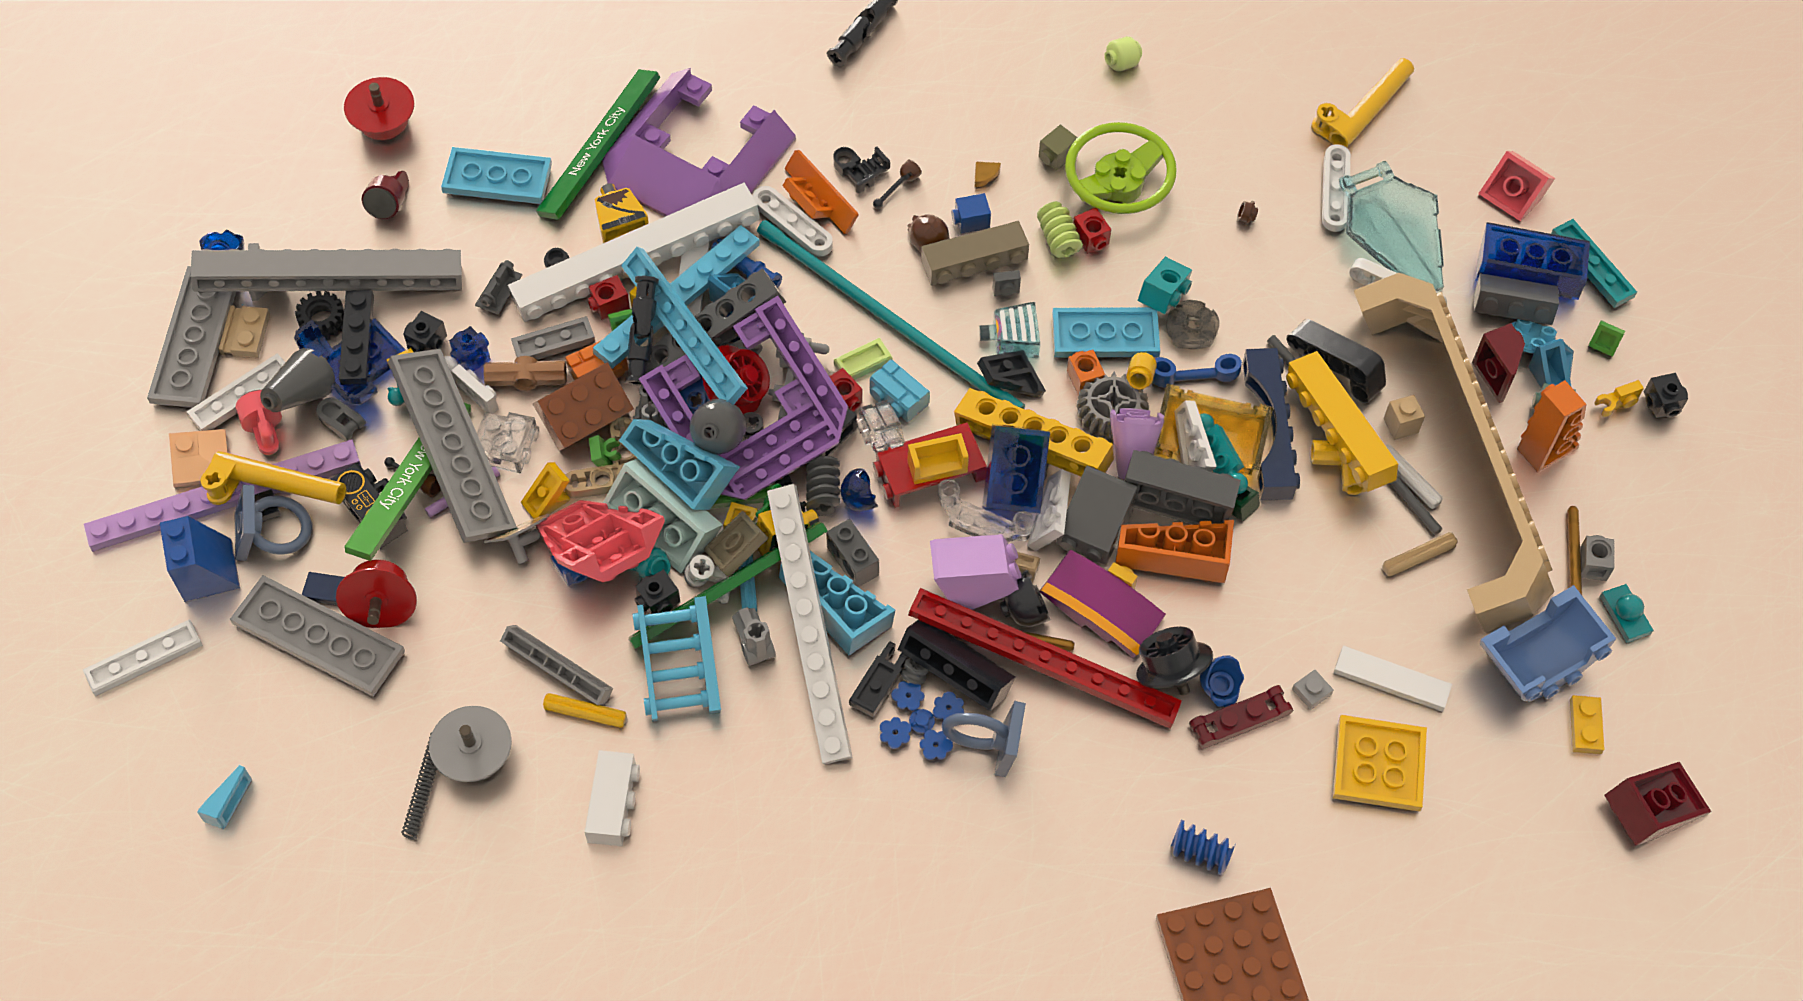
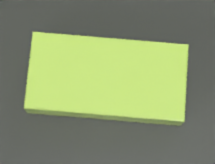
[834,338,892,380]

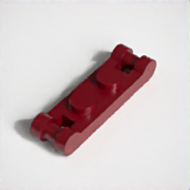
[1189,685,1294,749]

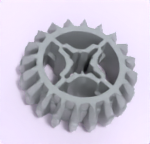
[1076,371,1149,441]

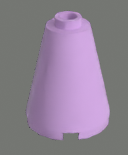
[1110,408,1165,481]

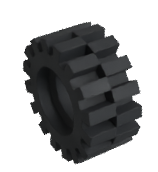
[295,291,344,341]

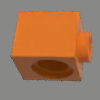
[1067,349,1105,395]

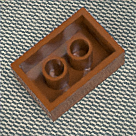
[533,362,634,451]

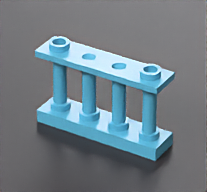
[632,596,721,722]

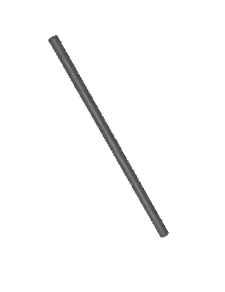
[1267,335,1443,535]

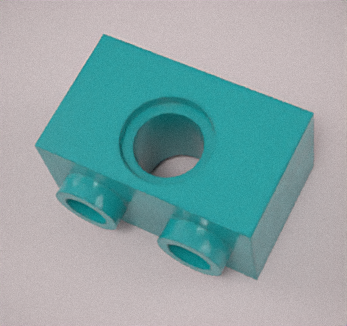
[1137,256,1192,314]

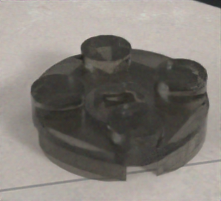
[1166,300,1220,349]

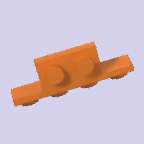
[782,150,859,234]

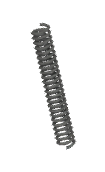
[401,732,438,840]

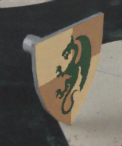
[484,514,549,564]

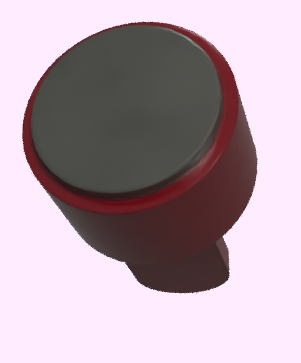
[361,171,409,219]

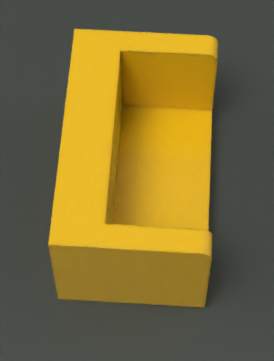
[908,433,969,484]

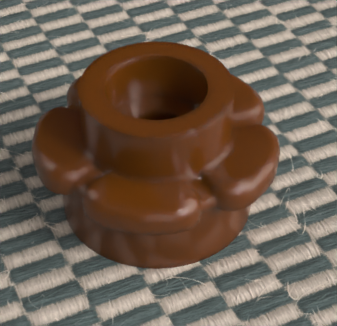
[1237,201,1258,225]

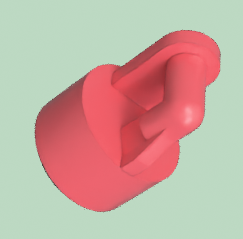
[235,390,282,455]

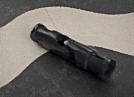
[826,0,898,67]
[625,276,659,386]

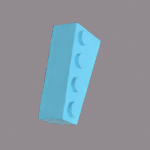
[619,419,740,510]
[779,551,896,655]

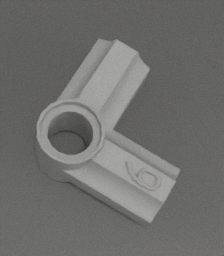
[732,607,776,666]

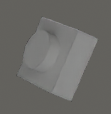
[1292,669,1334,710]

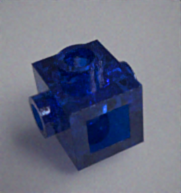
[449,326,491,372]

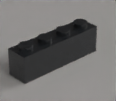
[897,620,1016,711]

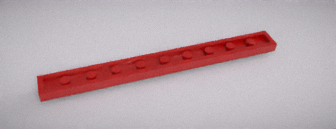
[908,588,1182,729]

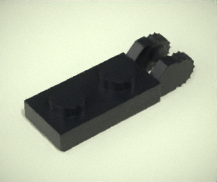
[849,641,909,718]

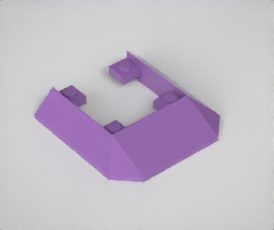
[602,68,796,217]
[639,296,848,500]

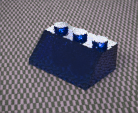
[983,423,1050,514]

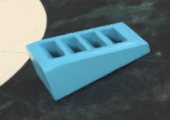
[197,765,252,829]

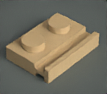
[219,305,270,358]

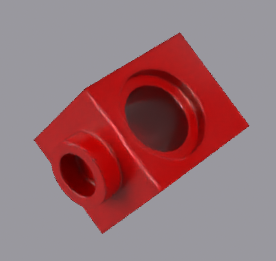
[1073,208,1112,254]
[587,275,630,320]
[829,368,863,412]

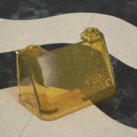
[1155,384,1273,476]

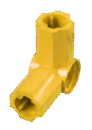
[1310,440,1366,495]

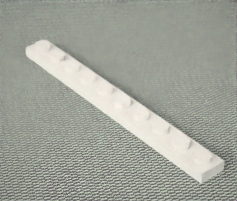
[767,484,853,765]

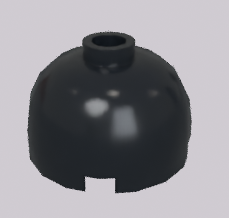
[1000,569,1050,627]

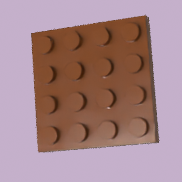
[1156,888,1309,1001]

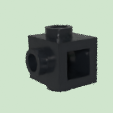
[403,311,447,352]
[1643,372,1688,418]
[634,569,681,614]

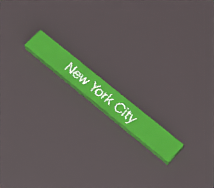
[344,403,471,561]

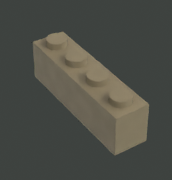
[921,220,1029,285]

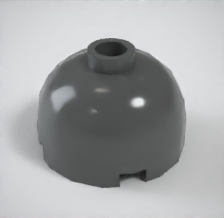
[689,399,746,454]

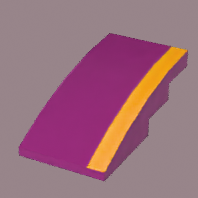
[1039,550,1166,658]

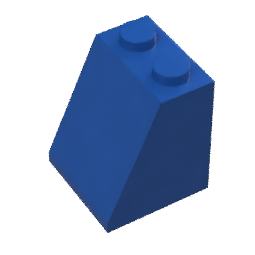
[160,516,240,602]

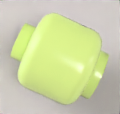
[1104,36,1142,72]

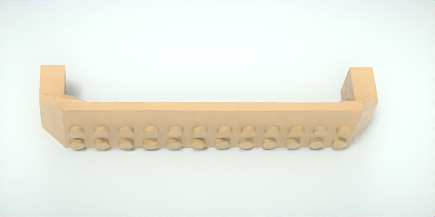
[1354,273,1555,633]

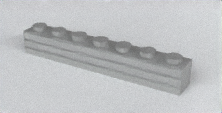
[500,625,613,705]

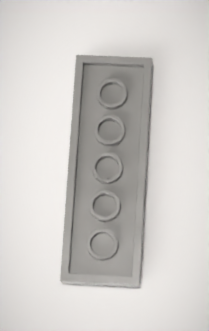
[147,266,236,408]
[230,575,405,697]

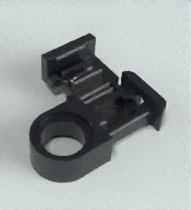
[833,146,891,193]

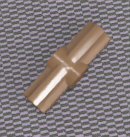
[484,356,567,391]

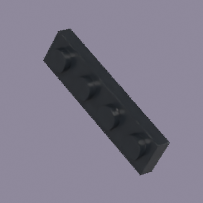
[339,290,374,385]

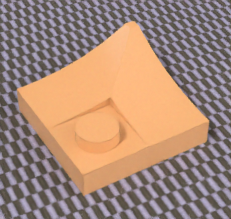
[169,429,227,488]

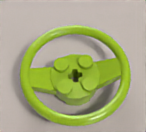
[1065,122,1177,214]

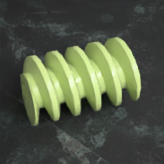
[1037,201,1083,258]

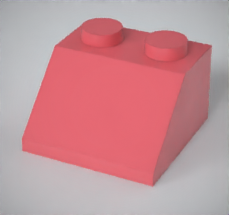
[1478,151,1555,221]

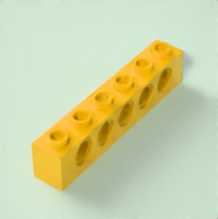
[954,388,1114,477]

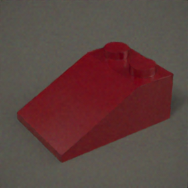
[1604,761,1712,846]

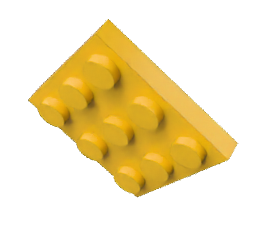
[1333,715,1427,812]

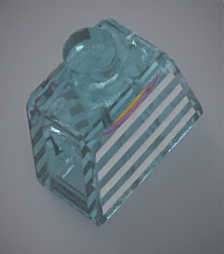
[979,302,1040,358]

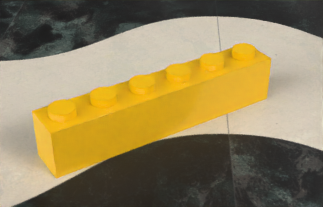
[1286,351,1398,492]

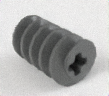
[806,456,840,516]

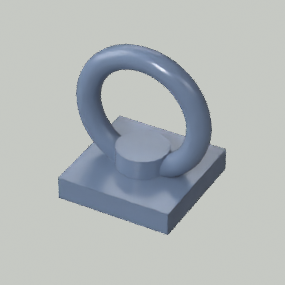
[234,485,312,561]
[942,701,1026,777]

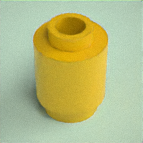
[1126,352,1157,390]

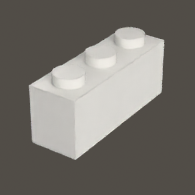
[585,750,640,846]

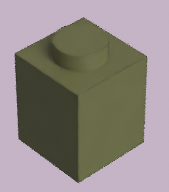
[1038,124,1078,171]

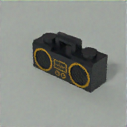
[330,463,408,549]

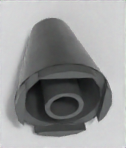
[260,348,335,412]

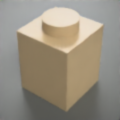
[1384,395,1425,440]

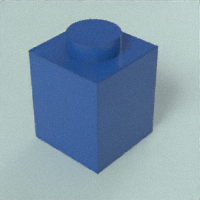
[951,193,991,234]

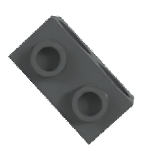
[826,519,879,587]

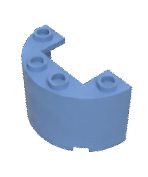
[1480,585,1616,702]

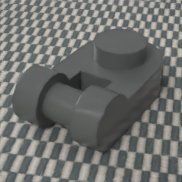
[316,398,366,441]

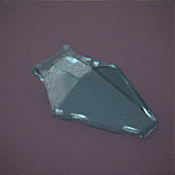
[1339,161,1445,291]

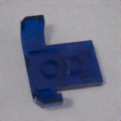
[294,318,406,406]

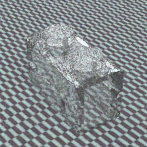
[856,400,905,453]

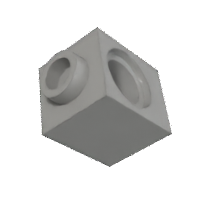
[1580,535,1615,581]

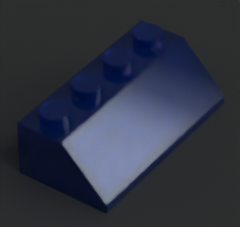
[1475,222,1590,300]

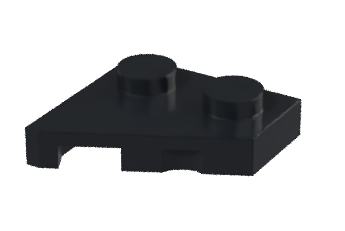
[977,350,1046,397]

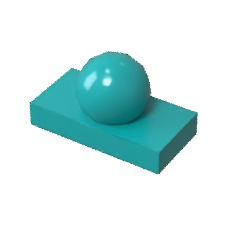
[1599,584,1654,643]

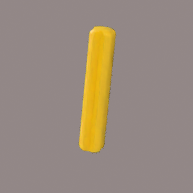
[543,693,627,728]

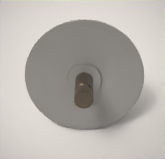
[429,706,512,782]

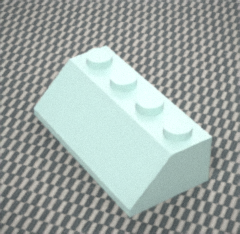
[603,458,723,574]

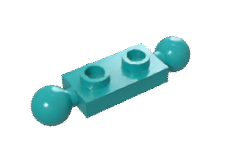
[1200,413,1248,495]

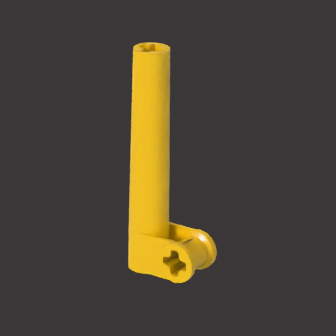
[1311,58,1415,148]
[200,451,346,505]

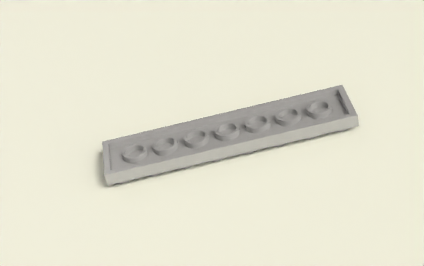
[388,349,517,543]

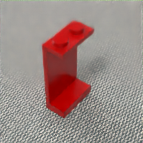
[873,422,987,509]

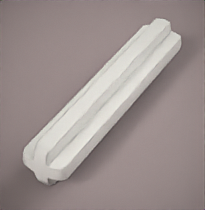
[1386,445,1443,509]

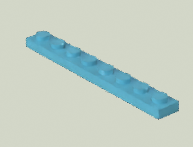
[593,225,760,369]
[621,247,748,405]

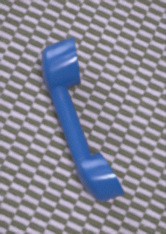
[1152,354,1242,388]

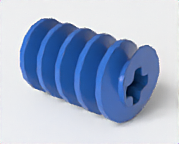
[1170,819,1237,875]

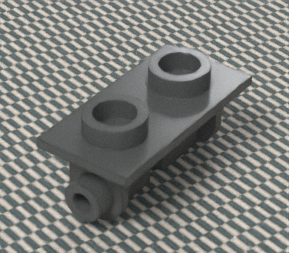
[475,260,522,314]

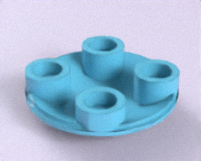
[1512,319,1557,354]

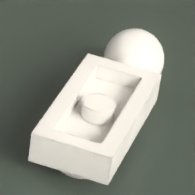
[444,356,499,416]

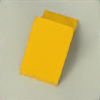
[520,462,570,519]

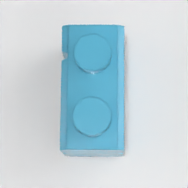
[870,360,930,422]

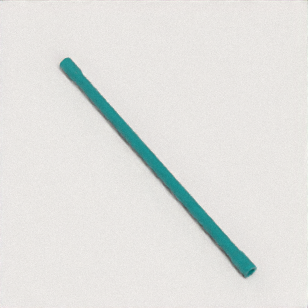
[757,220,1025,409]

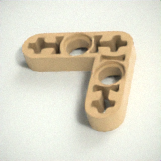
[564,416,637,498]

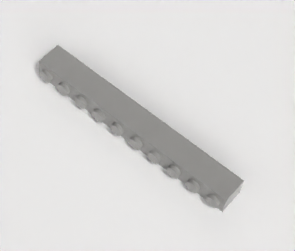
[190,248,462,292]

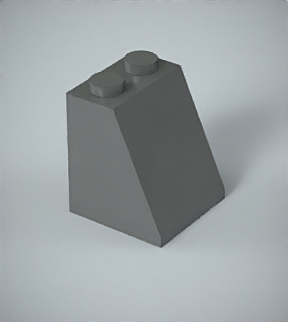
[1056,466,1138,565]

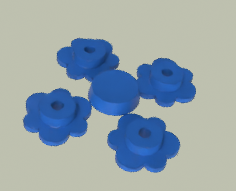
[880,681,964,760]

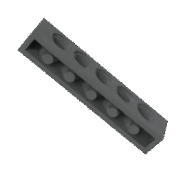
[647,268,786,373]

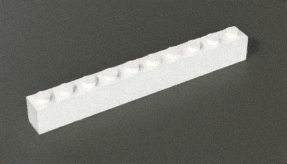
[508,183,760,322]

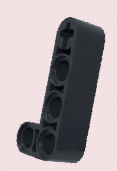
[1286,319,1386,404]

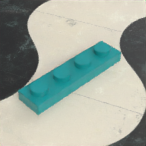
[1550,219,1637,308]

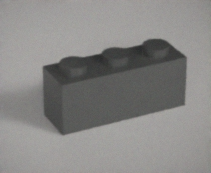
[1474,273,1559,325]

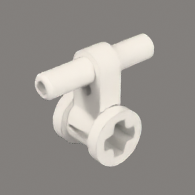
[684,555,730,604]

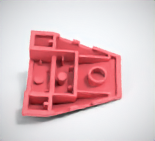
[535,500,665,583]

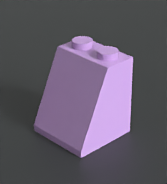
[930,534,1021,610]

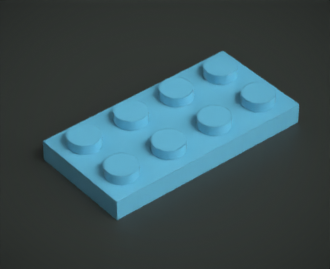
[441,147,552,204]
[1052,307,1160,357]

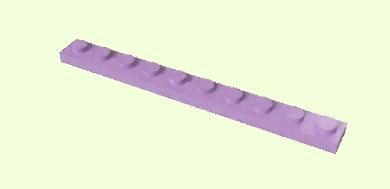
[84,439,361,552]

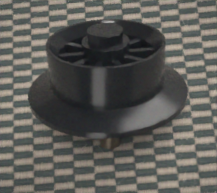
[1136,626,1213,695]

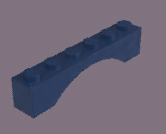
[1242,348,1300,501]

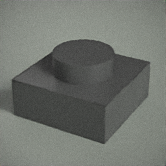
[992,270,1021,296]

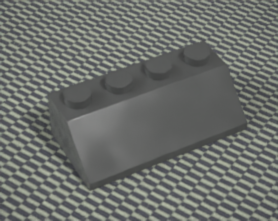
[1124,450,1241,525]

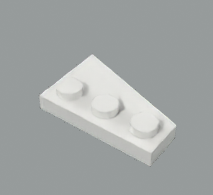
[1174,400,1217,471]
[1027,469,1071,551]

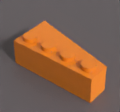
[1517,380,1587,472]
[1115,520,1234,583]

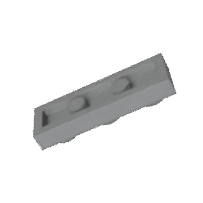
[511,316,596,360]

